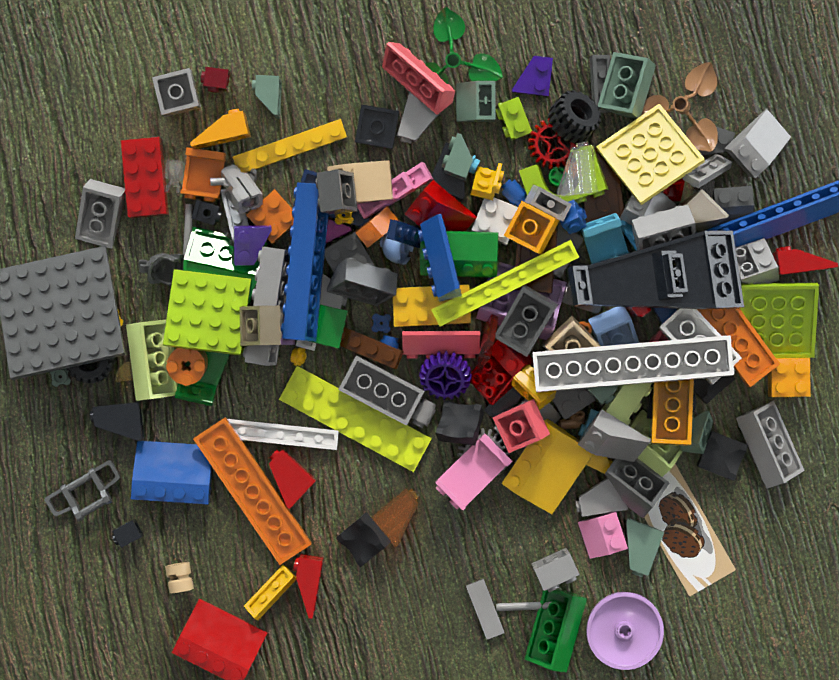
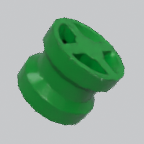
[548,167,568,187]

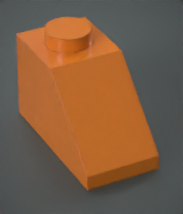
[356,206,399,248]

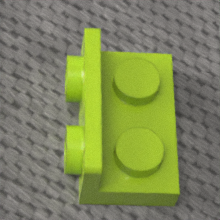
[495,97,532,141]

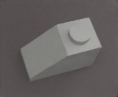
[524,185,572,221]

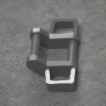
[45,460,121,522]

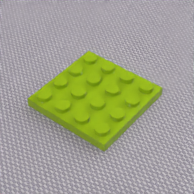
[163,269,251,356]
[740,283,819,358]

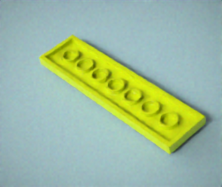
[279,366,432,472]

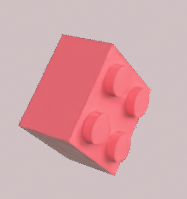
[493,399,550,453]

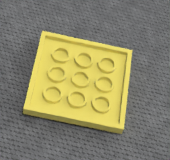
[596,104,705,205]

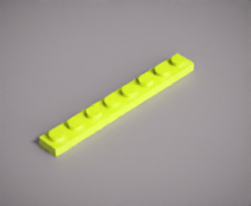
[431,240,579,327]

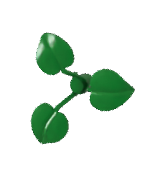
[425,7,503,84]

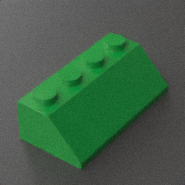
[420,231,499,277]
[525,589,587,672]

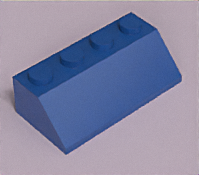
[418,214,462,302]

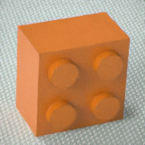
[246,189,294,245]

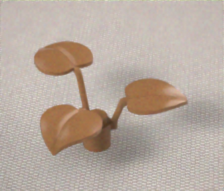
[641,62,718,152]

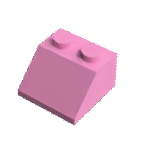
[578,512,628,559]

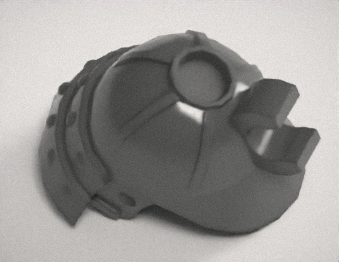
[138,253,184,286]

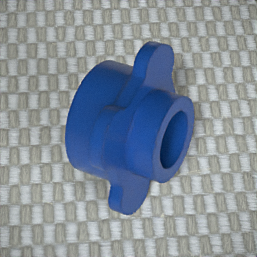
[372,314,391,333]

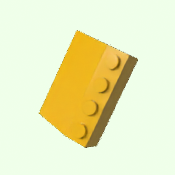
[501,419,593,514]

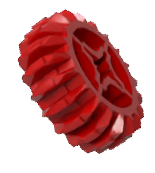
[528,118,580,170]

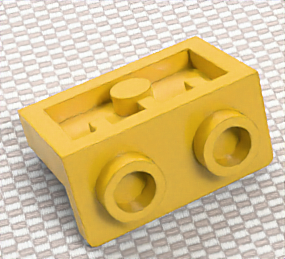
[470,163,504,201]

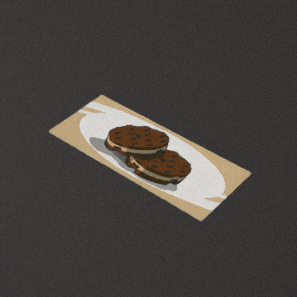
[644,464,736,596]

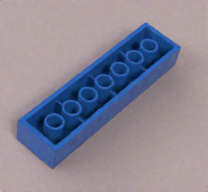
[281,182,329,342]

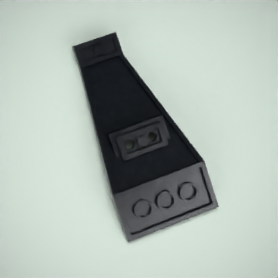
[568,231,744,309]

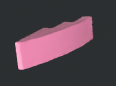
[357,162,433,219]

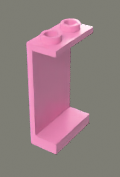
[435,433,512,510]

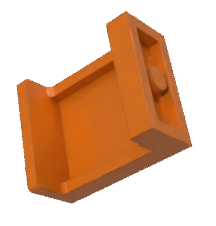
[180,147,226,202]

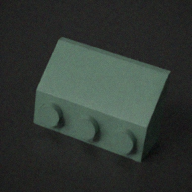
[598,52,656,119]

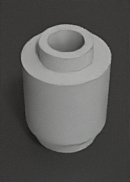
[411,398,437,428]

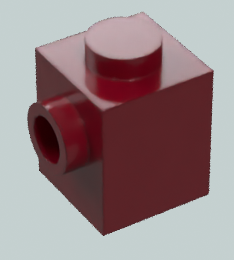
[201,67,230,93]

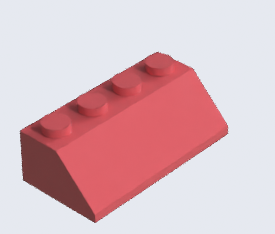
[382,42,455,115]
[402,331,480,359]

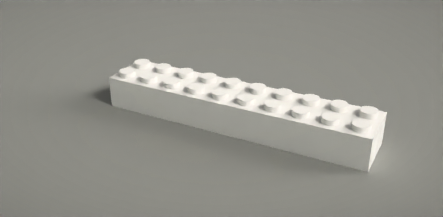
[533,335,734,392]

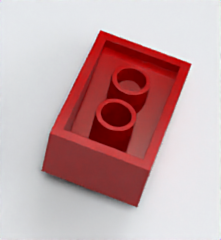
[405,180,477,232]
[772,246,838,275]
[293,554,324,619]

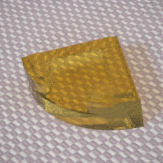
[115,361,133,382]

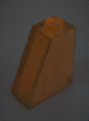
[371,487,419,547]

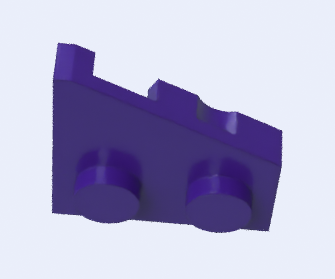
[512,56,553,97]
[234,225,272,266]

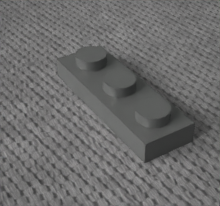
[590,55,612,113]

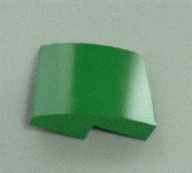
[309,305,348,348]

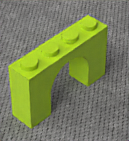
[519,145,608,204]

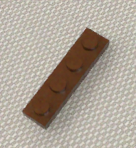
[340,327,404,369]

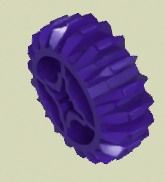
[419,350,472,400]

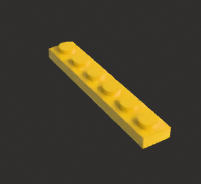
[233,119,347,173]

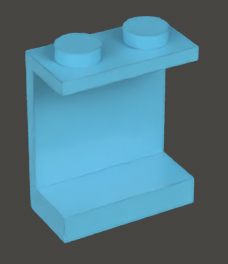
[581,213,629,264]

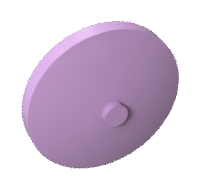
[586,592,664,670]

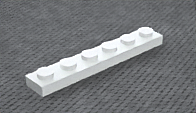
[228,419,339,450]

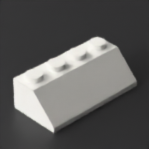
[659,309,742,385]

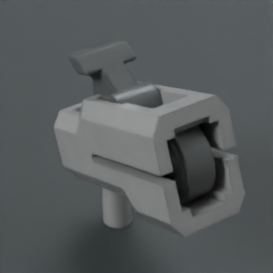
[210,165,263,213]

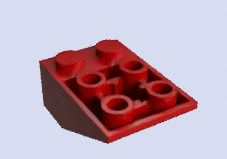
[470,340,534,405]

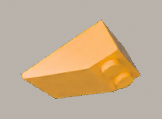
[190,109,251,149]

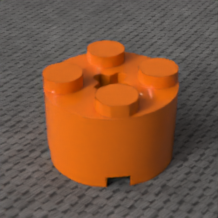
[166,348,208,386]

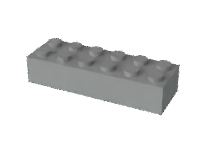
[243,246,290,366]

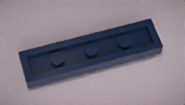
[387,219,421,248]

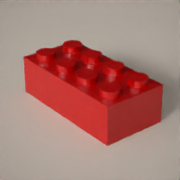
[121,137,169,219]

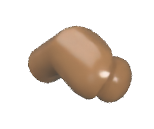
[559,410,585,429]

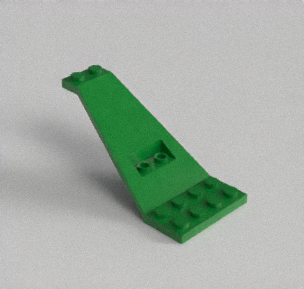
[175,227,268,406]

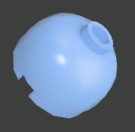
[380,232,414,265]

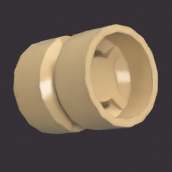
[165,562,194,593]

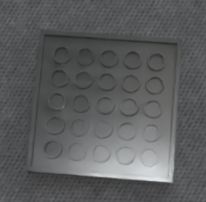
[0,246,126,380]

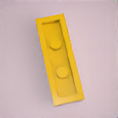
[244,565,297,620]

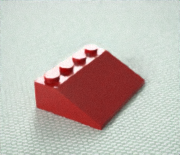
[171,598,268,680]

